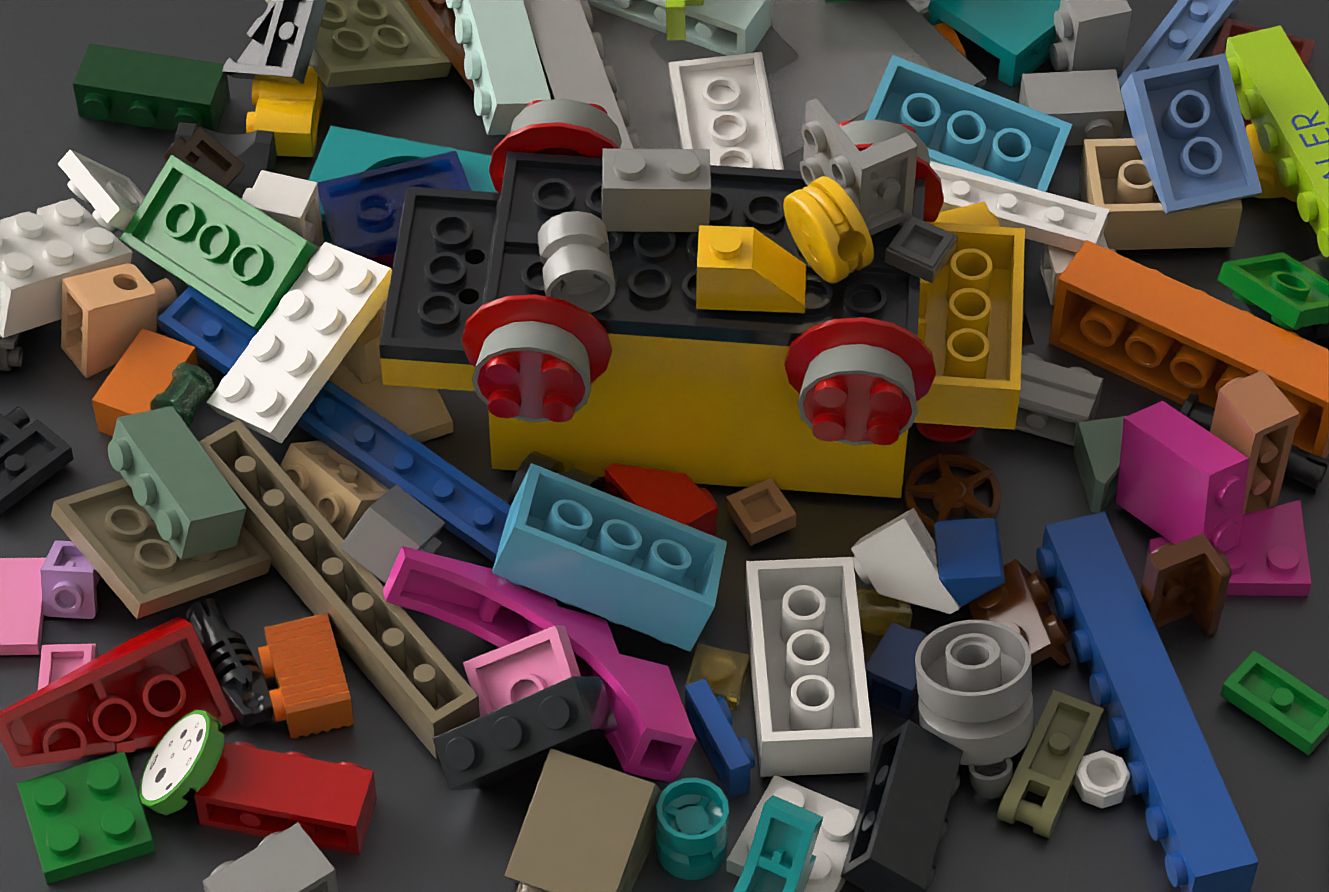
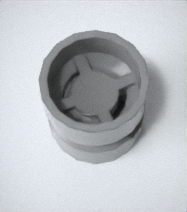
[538,211,616,313]

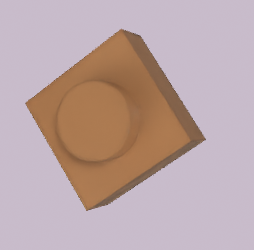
[726,478,797,546]

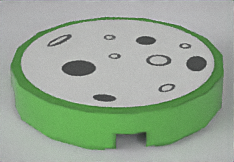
[139,710,225,815]

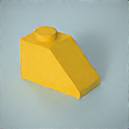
[696,225,806,313]

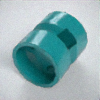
[656,777,729,880]

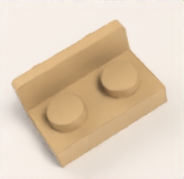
[280,440,390,540]

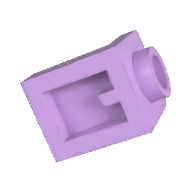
[40,540,101,619]

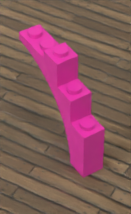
[383,546,696,783]

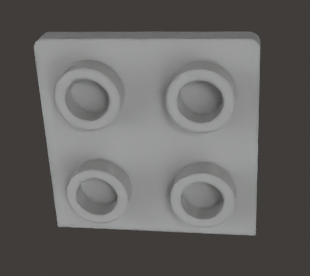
[800,98,918,236]

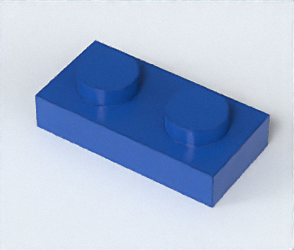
[685,678,755,799]

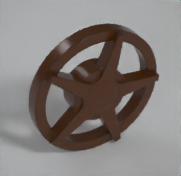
[904,453,1001,534]

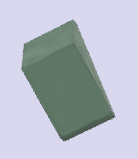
[1073,416,1126,513]

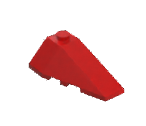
[0,616,235,768]

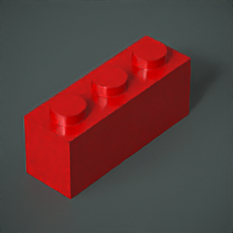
[194,742,377,855]

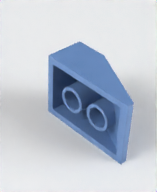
[1120,53,1262,214]

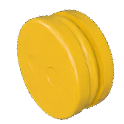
[783,176,874,284]

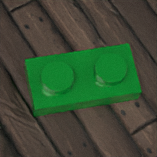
[1220,650,1329,756]

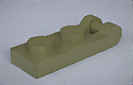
[997,690,1104,838]

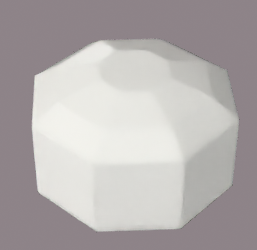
[1074,750,1131,808]

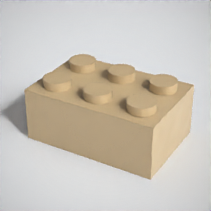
[1078,138,1242,250]

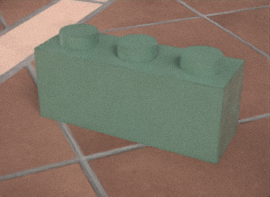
[108,406,246,560]

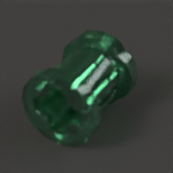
[150,362,216,428]

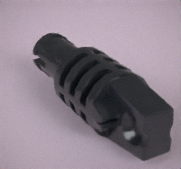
[186,598,273,727]

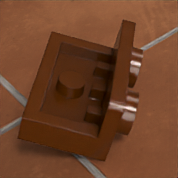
[1140,533,1231,636]
[967,559,1071,666]

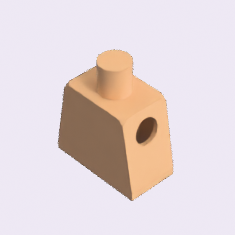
[61,263,177,378]

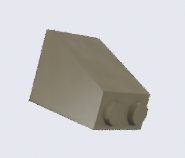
[504,748,662,892]

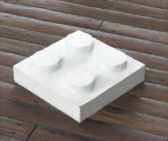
[58,149,145,233]
[726,775,859,892]

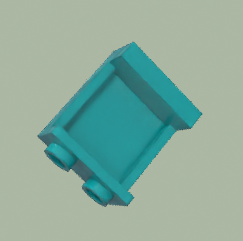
[928,0,1060,88]

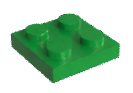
[1217,252,1329,330]
[17,751,155,884]

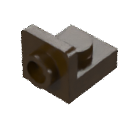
[162,127,245,189]

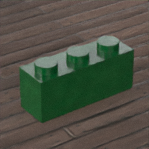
[73,44,230,132]

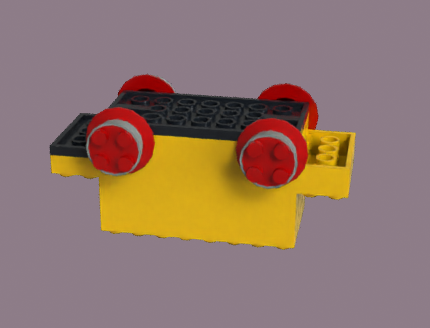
[379,99,1025,498]

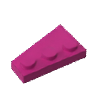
[1147,500,1312,596]

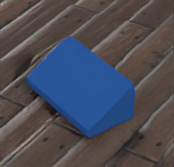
[934,518,1005,606]

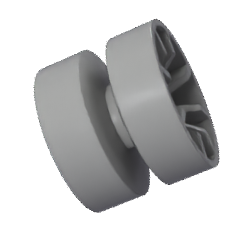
[915,620,1034,766]

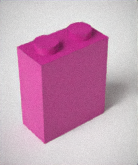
[1116,401,1249,552]

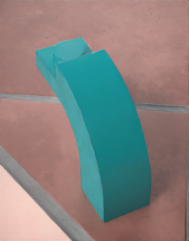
[733,795,824,892]

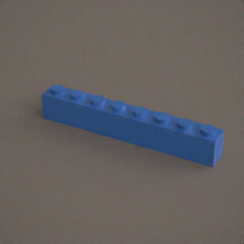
[1036,512,1259,892]

